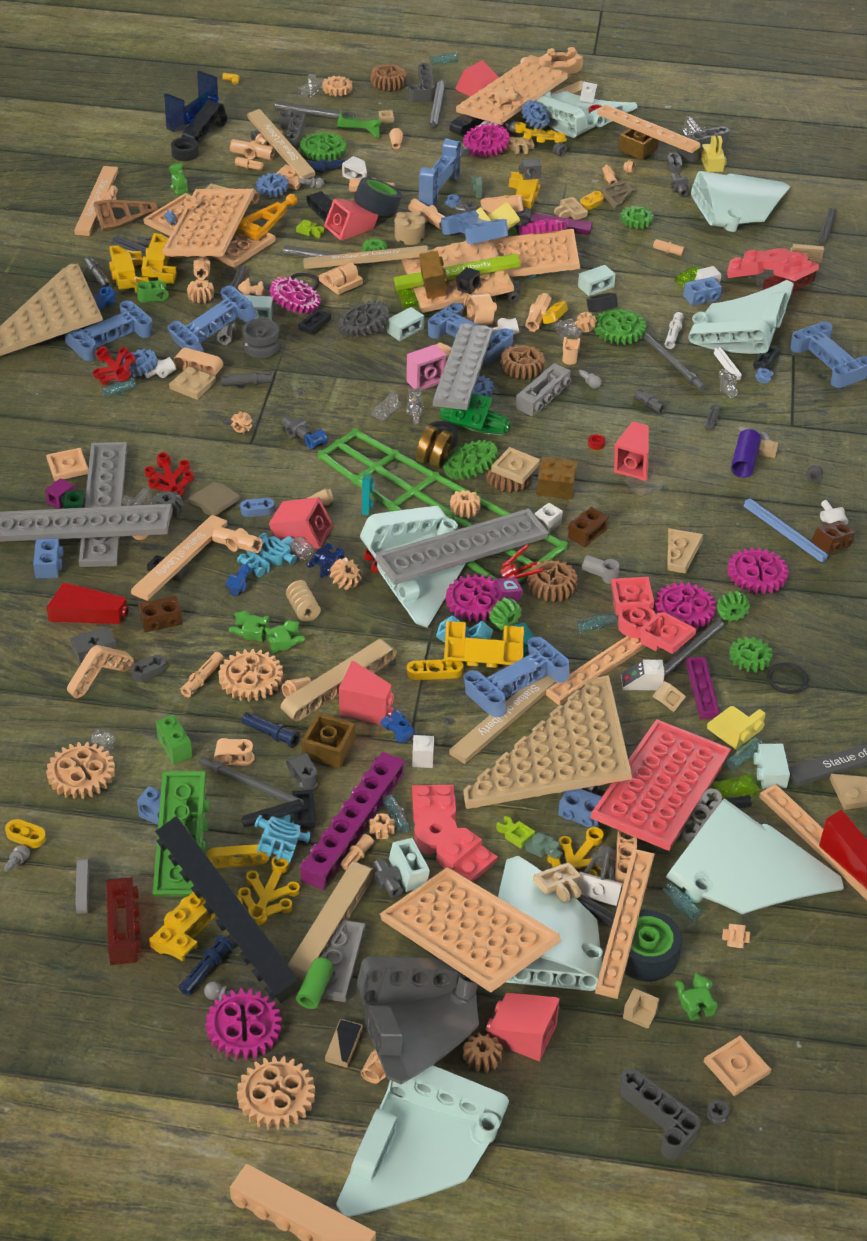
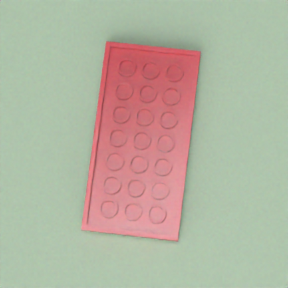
[591,719,731,851]

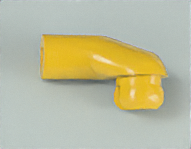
[223,73,240,85]

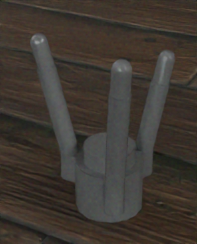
[584,846,616,881]

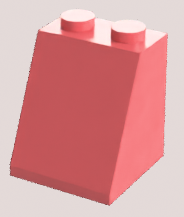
[455,60,499,96]
[324,199,378,240]
[614,421,649,481]
[269,497,334,549]
[339,661,394,726]
[486,993,560,1062]

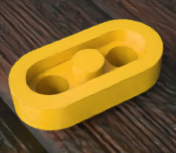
[579,191,604,210]
[5,819,46,848]

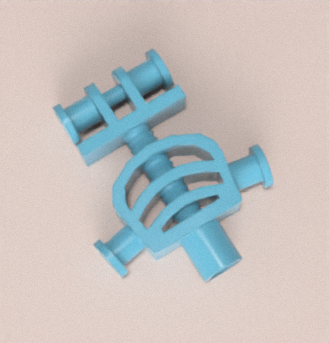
[237,533,297,578]
[255,815,310,863]

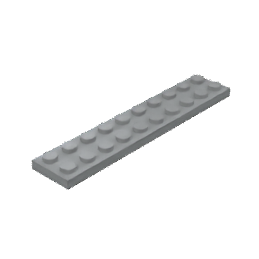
[433,323,493,410]
[79,442,127,567]
[0,504,173,542]
[375,509,549,585]

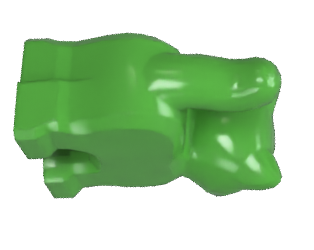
[169,163,189,195]
[229,611,269,642]
[265,620,305,654]
[675,972,718,1021]

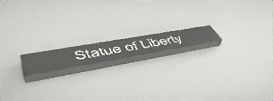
[788,744,867,787]

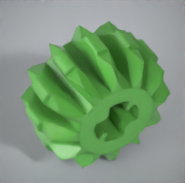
[362,238,388,252]
[717,590,750,623]
[489,597,522,630]

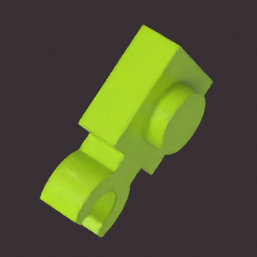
[296,220,325,238]
[496,816,535,849]

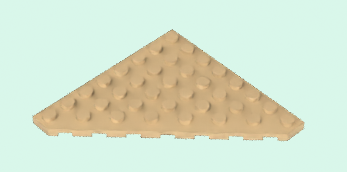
[0,263,103,356]
[463,675,632,809]

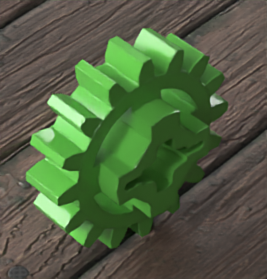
[620,205,654,229]
[729,636,772,672]

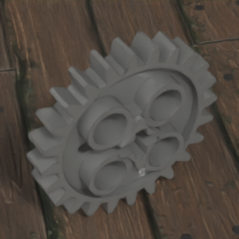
[338,300,390,338]

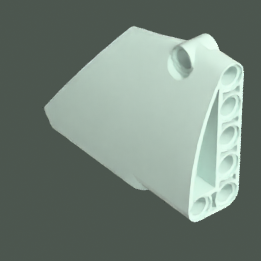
[534,90,637,138]
[691,171,791,232]
[688,280,794,354]
[360,506,465,627]
[666,798,844,914]
[498,856,603,991]
[336,1065,509,1217]

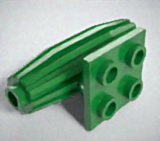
[439,394,511,435]

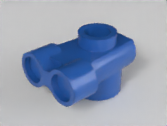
[93,286,116,311]
[225,564,251,596]
[380,710,415,743]

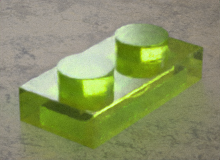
[674,265,702,287]
[395,287,418,308]
[711,774,759,798]

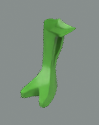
[336,109,381,138]

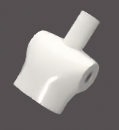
[493,318,519,335]
[144,357,176,378]
[820,500,848,525]

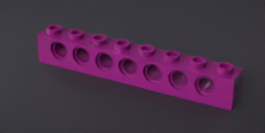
[299,751,404,890]

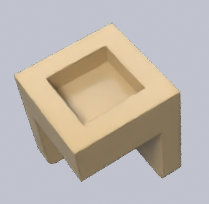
[652,681,686,712]
[623,988,659,1029]

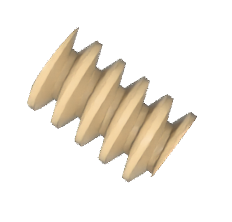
[286,580,321,621]

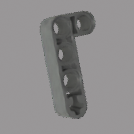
[408,63,434,102]
[279,111,306,151]
[679,126,729,162]
[619,1069,700,1160]

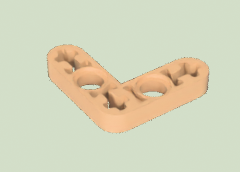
[67,645,134,698]

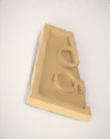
[667,528,703,573]
[830,774,867,810]

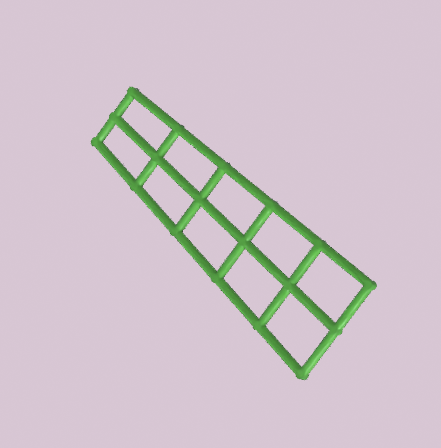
[318,428,568,584]

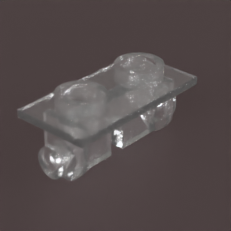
[369,392,403,422]

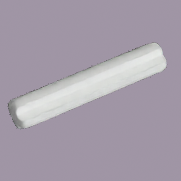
[714,347,742,381]

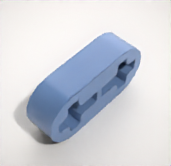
[240,498,275,517]

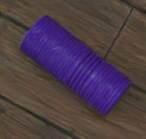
[731,429,761,478]

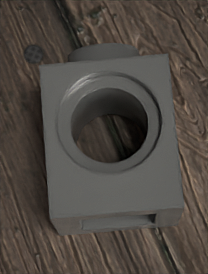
[519,158,542,180]

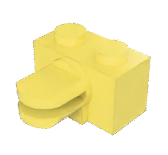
[701,136,727,172]

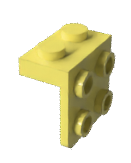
[476,202,520,230]
[707,706,766,749]

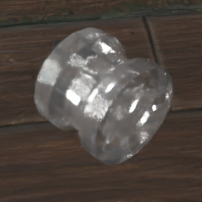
[290,536,314,560]
[91,728,116,751]

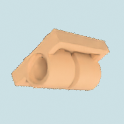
[319,263,363,295]

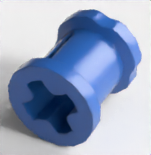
[304,429,327,449]

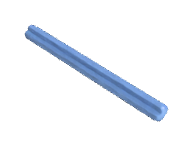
[744,498,828,562]

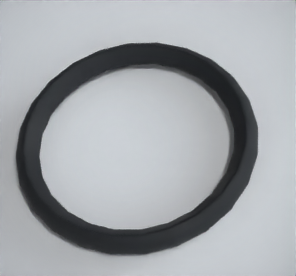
[288,273,319,290]
[767,662,809,694]

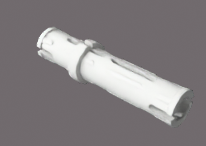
[664,312,684,349]

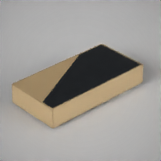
[325,1019,362,1068]

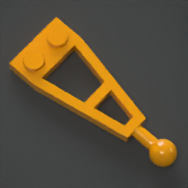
[236,194,298,241]

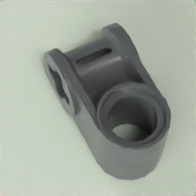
[286,752,318,791]

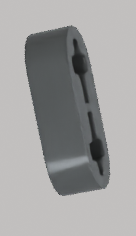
[667,153,682,173]
[131,655,167,682]

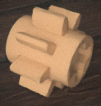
[576,312,597,332]
[231,411,253,434]
[369,813,395,839]
[722,923,750,948]

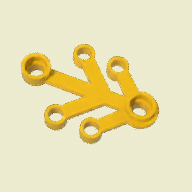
[514,122,567,143]
[547,827,603,876]
[238,855,300,926]

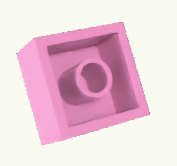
[407,344,446,391]

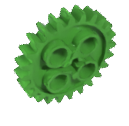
[300,132,347,161]
[594,308,646,345]
[443,440,499,480]

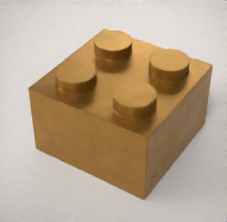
[618,128,659,160]
[419,250,448,299]
[536,457,577,499]
[301,713,355,769]

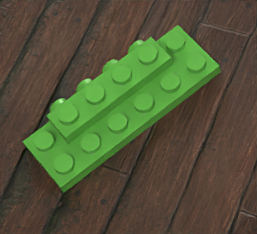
[153,771,210,897]

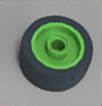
[354,177,402,217]
[624,910,682,982]

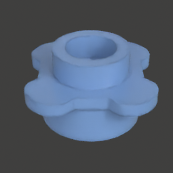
[444,194,462,208]
[164,209,177,225]
[755,368,774,383]

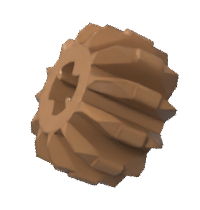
[463,1032,503,1074]

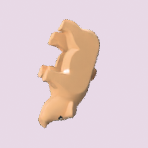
[521,47,583,74]

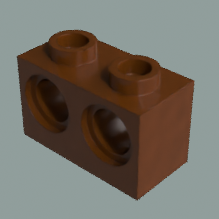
[568,506,609,547]
[811,521,855,554]
[138,596,182,632]

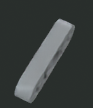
[680,789,722,841]
[76,859,90,915]

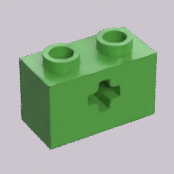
[156,714,192,765]

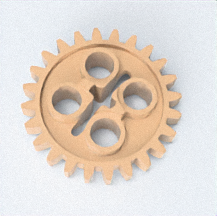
[219,649,283,701]
[46,742,115,799]
[237,1056,315,1130]

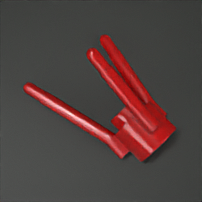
[500,544,544,579]

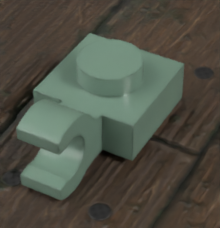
[471,176,482,198]
[524,832,563,859]

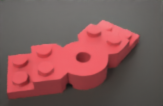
[727,248,819,281]
[611,577,696,654]
[412,785,498,882]

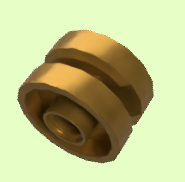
[416,425,453,470]

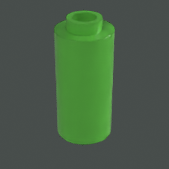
[296,957,334,1009]

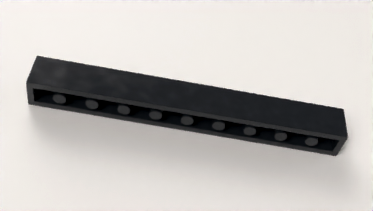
[155,816,302,1004]

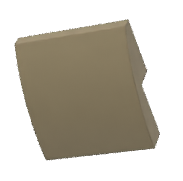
[188,482,240,516]

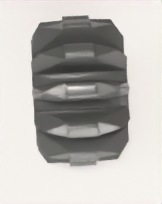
[152,490,183,519]

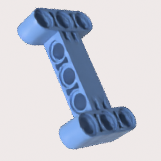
[419,138,461,207]
[441,210,509,244]
[168,286,256,352]
[64,301,153,361]
[428,303,514,365]
[790,322,867,388]
[464,637,570,717]

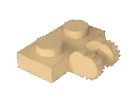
[506,137,534,155]
[554,197,588,220]
[533,862,582,903]

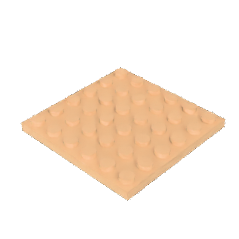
[401,240,514,313]

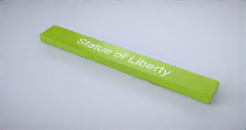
[393,253,521,291]

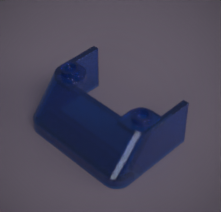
[164,71,219,132]

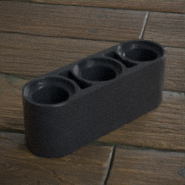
[449,114,485,137]
[306,191,333,222]

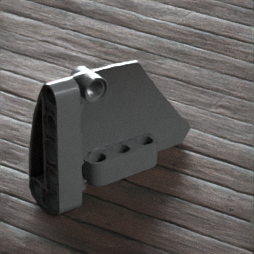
[357,956,479,1084]

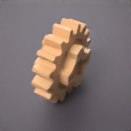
[322,76,352,96]

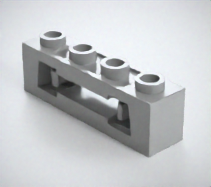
[516,363,571,416]

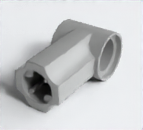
[217,319,236,345]
[582,555,619,584]

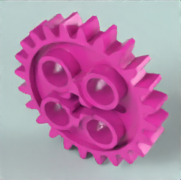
[463,123,510,158]
[518,219,568,235]
[269,277,321,314]
[727,547,789,595]
[446,574,496,623]
[654,582,716,630]
[206,988,282,1061]

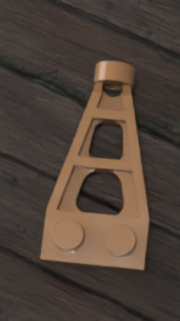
[93,199,158,231]

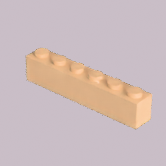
[230,1164,376,1241]

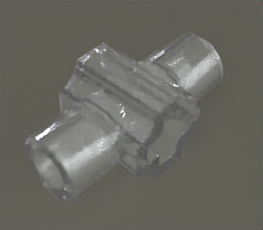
[552,318,582,338]
[718,369,738,398]

